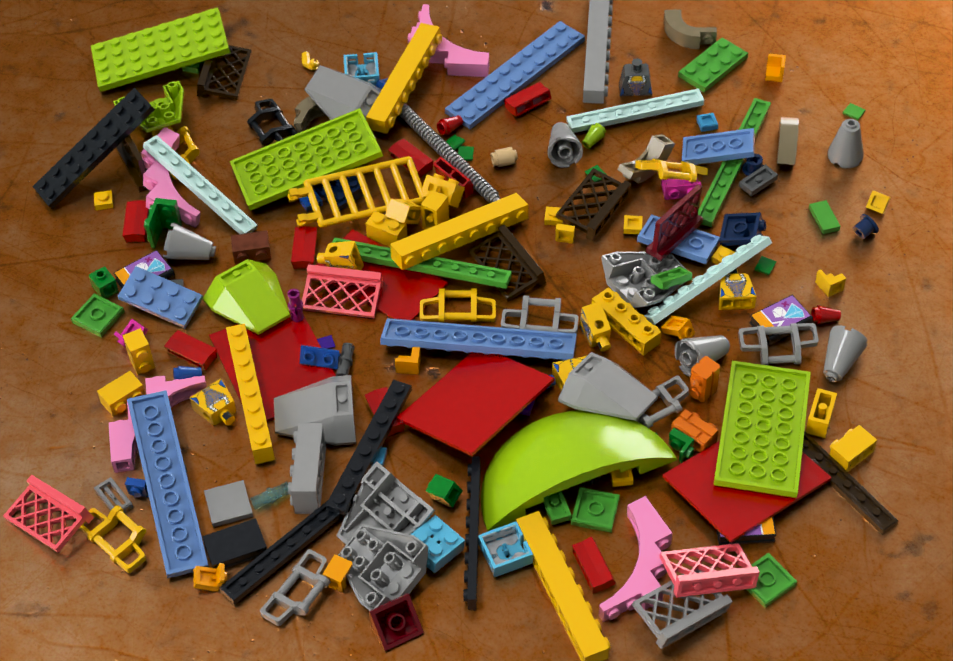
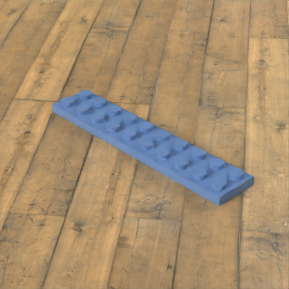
[445,21,585,129]
[380,318,577,361]
[127,390,209,578]

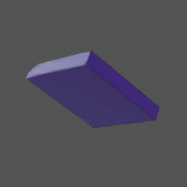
[317,335,335,349]

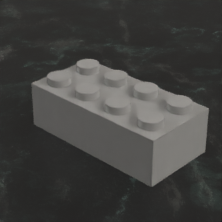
[288,423,326,514]

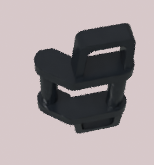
[247,99,297,146]

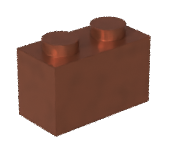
[231,230,272,264]

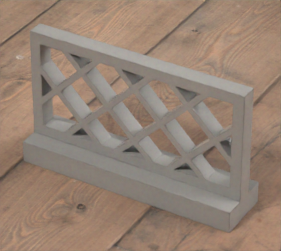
[632,569,733,649]

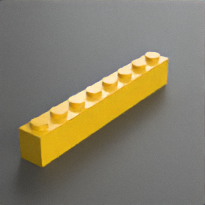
[366,23,442,134]
[390,193,528,270]
[226,323,275,464]
[516,511,611,661]

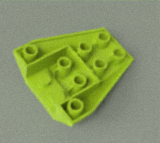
[113,81,184,133]
[203,259,291,335]

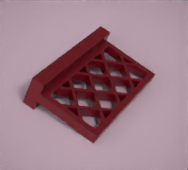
[646,184,703,261]

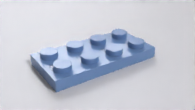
[682,128,755,165]
[637,214,720,264]
[118,266,203,329]

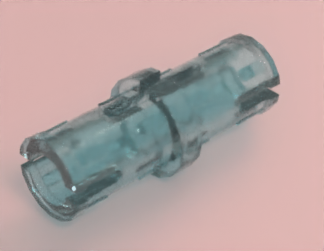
[250,481,288,510]

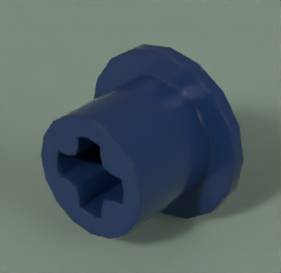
[742,153,764,176]
[853,214,879,239]

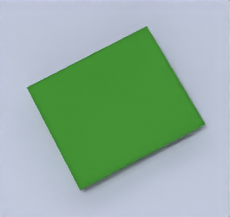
[843,103,866,120]

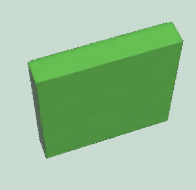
[71,293,125,337]
[571,487,620,533]
[747,552,797,608]

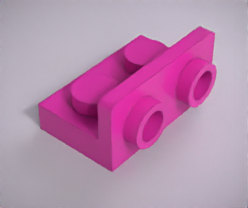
[661,179,701,200]

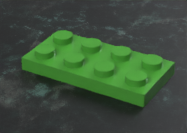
[678,37,748,93]

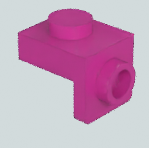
[114,319,148,347]

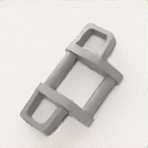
[501,295,579,334]
[738,323,819,366]
[637,376,689,428]
[260,549,330,626]

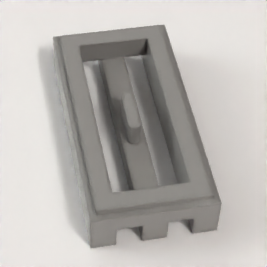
[94,477,133,513]

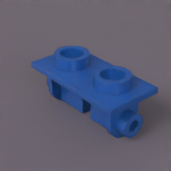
[299,345,341,369]

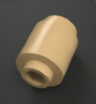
[491,147,518,168]

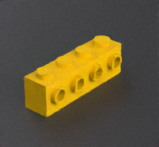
[592,287,661,356]

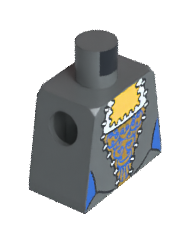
[619,58,653,96]

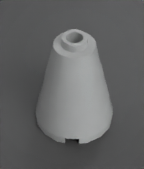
[828,119,864,168]
[547,122,583,167]
[163,223,216,260]
[823,325,868,382]
[674,335,730,377]

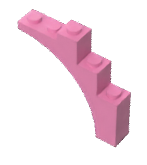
[408,4,490,77]
[141,127,200,228]
[109,376,207,473]
[599,496,672,622]

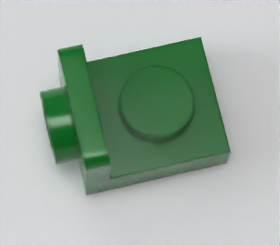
[668,428,695,463]

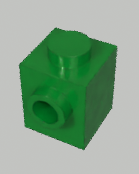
[89,266,119,299]
[426,474,463,508]

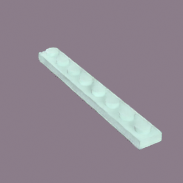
[566,88,704,133]
[143,135,258,234]
[644,235,772,325]

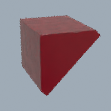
[369,593,424,651]

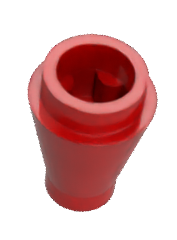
[437,115,463,135]
[811,305,841,324]

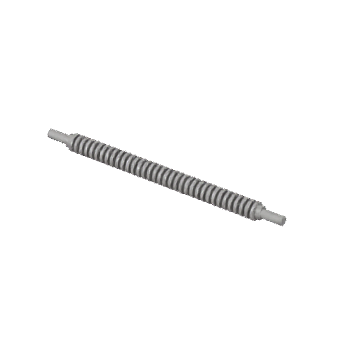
[399,103,500,203]

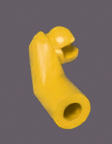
[301,52,319,71]

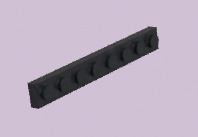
[326,379,412,516]
[463,456,481,610]
[219,500,354,605]

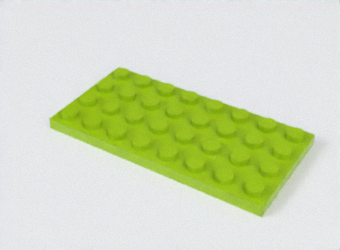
[91,7,230,92]
[230,108,383,211]
[714,360,811,498]

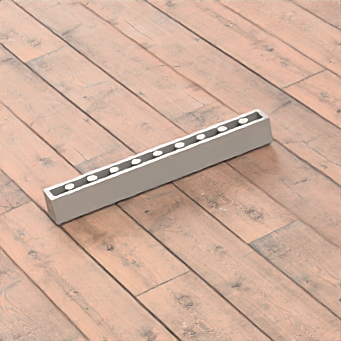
[583,0,613,104]

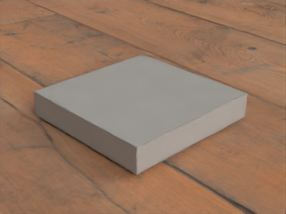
[204,480,253,527]

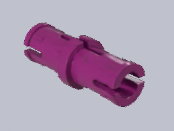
[287,289,304,322]

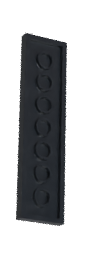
[32,88,155,209]

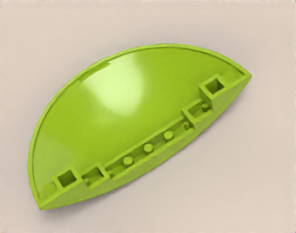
[481,410,677,531]

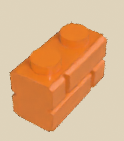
[689,356,720,403]
[671,409,719,453]

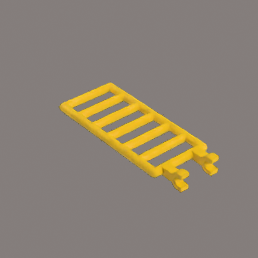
[287,156,426,228]

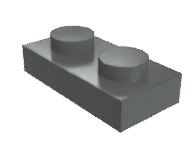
[739,165,778,196]

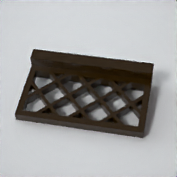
[197,45,252,100]
[116,135,148,192]
[556,168,631,241]
[468,225,546,302]

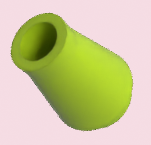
[582,123,606,149]

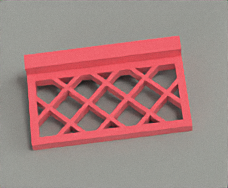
[302,264,384,319]
[3,475,94,553]
[659,543,760,598]

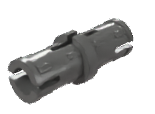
[336,343,355,376]

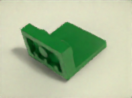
[144,198,182,249]

